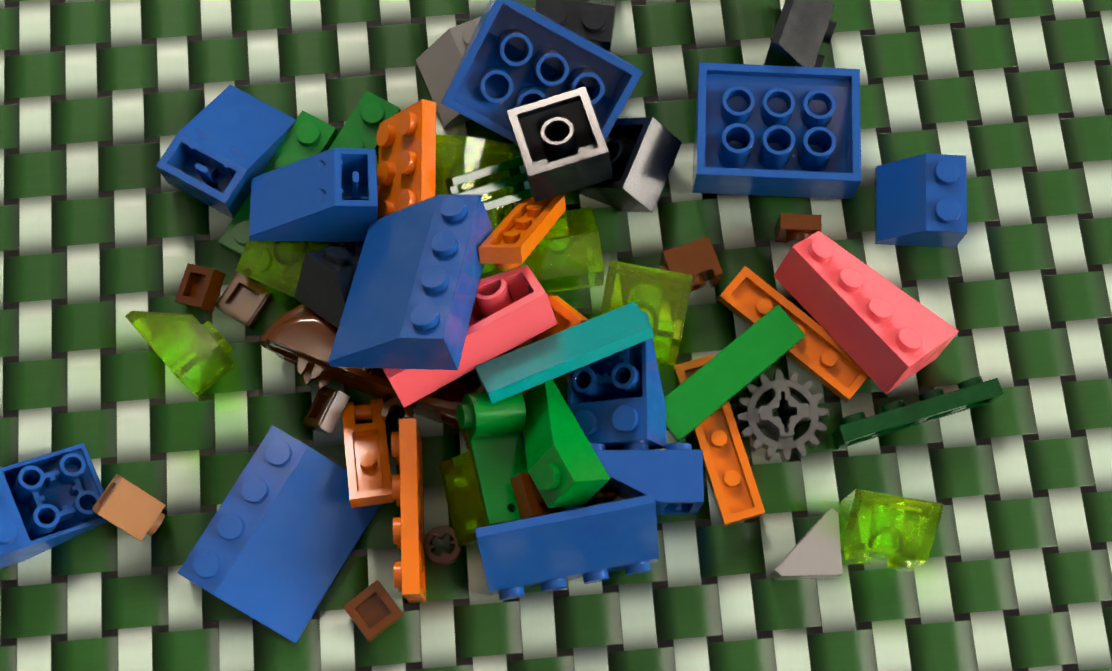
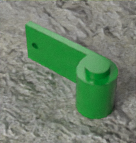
[456,391,528,526]

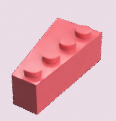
[774,231,959,394]
[382,264,557,408]

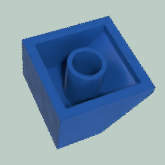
[875,153,967,248]

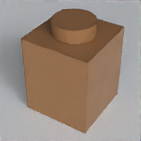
[92,473,166,541]

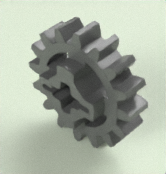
[735,370,828,462]

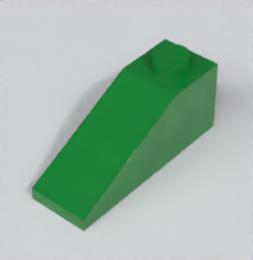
[523,379,610,508]

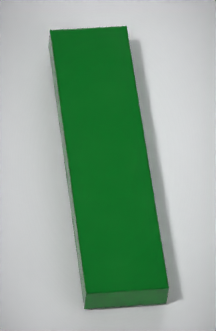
[664,305,806,443]

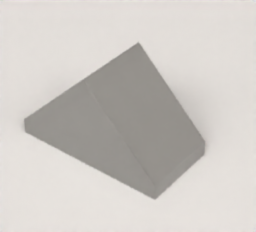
[769,507,843,581]

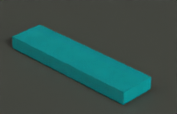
[475,301,654,404]

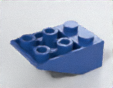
[156,85,296,219]
[249,148,378,242]
[567,312,667,450]
[0,443,109,569]
[590,443,704,515]

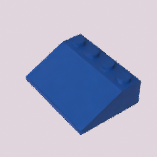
[441,0,643,143]
[692,62,861,199]
[328,194,493,370]
[178,425,382,643]
[475,494,659,601]

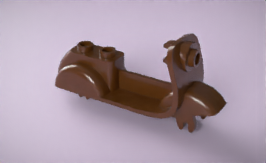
[259,304,523,450]

